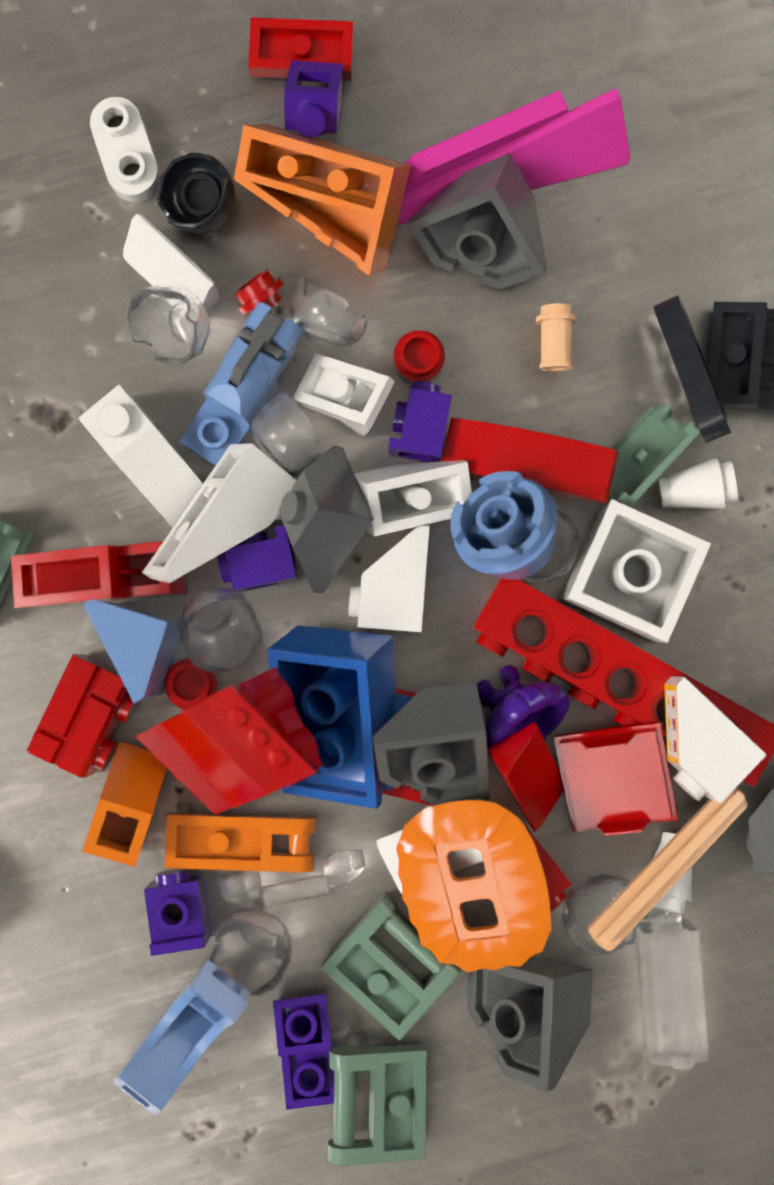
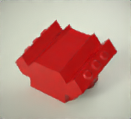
[135,667,323,815]

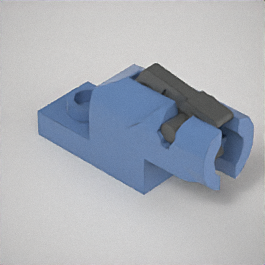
[179,302,303,466]

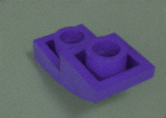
[273,993,334,1110]

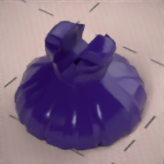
[477,665,570,756]

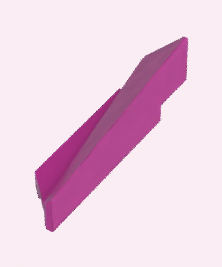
[397,88,630,225]

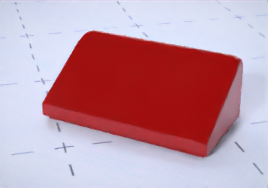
[488,722,564,832]

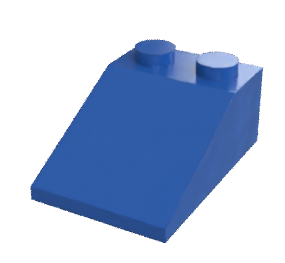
[268,625,396,809]

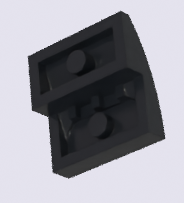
[708,301,774,414]

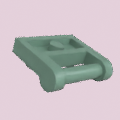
[321,893,462,1041]
[328,1044,427,1166]

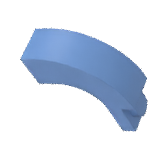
[112,960,250,1115]

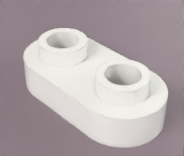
[90,97,161,202]

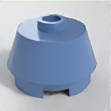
[450,471,557,580]

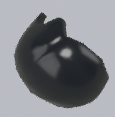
[156,153,236,234]

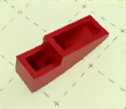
[441,417,619,504]
[11,541,186,608]

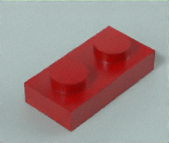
[248,17,354,81]

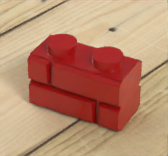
[26,654,138,778]

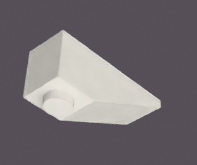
[78,385,204,527]
[142,444,297,583]

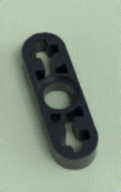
[653,295,732,443]

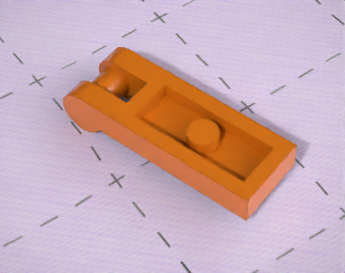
[165,812,316,872]

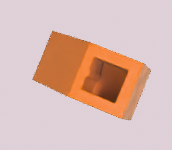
[82,740,167,867]

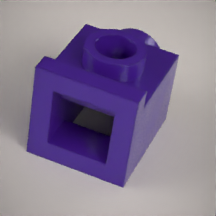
[284,60,343,137]
[388,381,452,462]
[217,525,300,593]
[144,869,212,956]

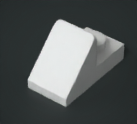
[292,353,395,436]

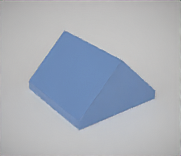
[83,599,185,703]

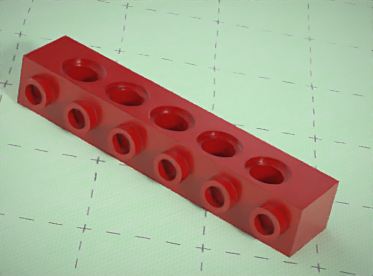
[470,578,774,787]

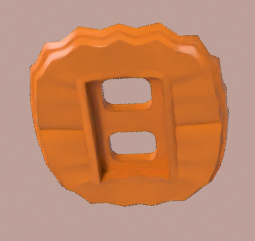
[396,800,551,973]

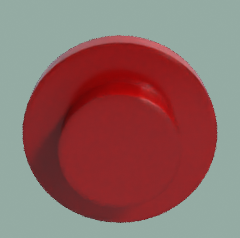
[234,269,284,314]
[393,330,445,382]
[165,658,218,709]

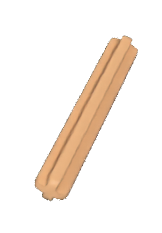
[588,788,748,951]

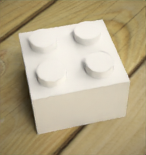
[559,499,711,643]

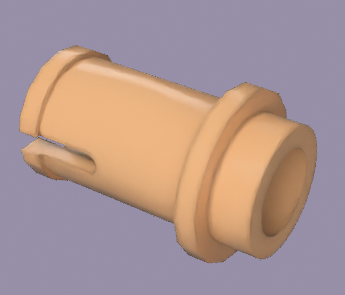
[535,303,577,372]

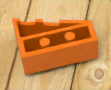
[234,124,411,276]

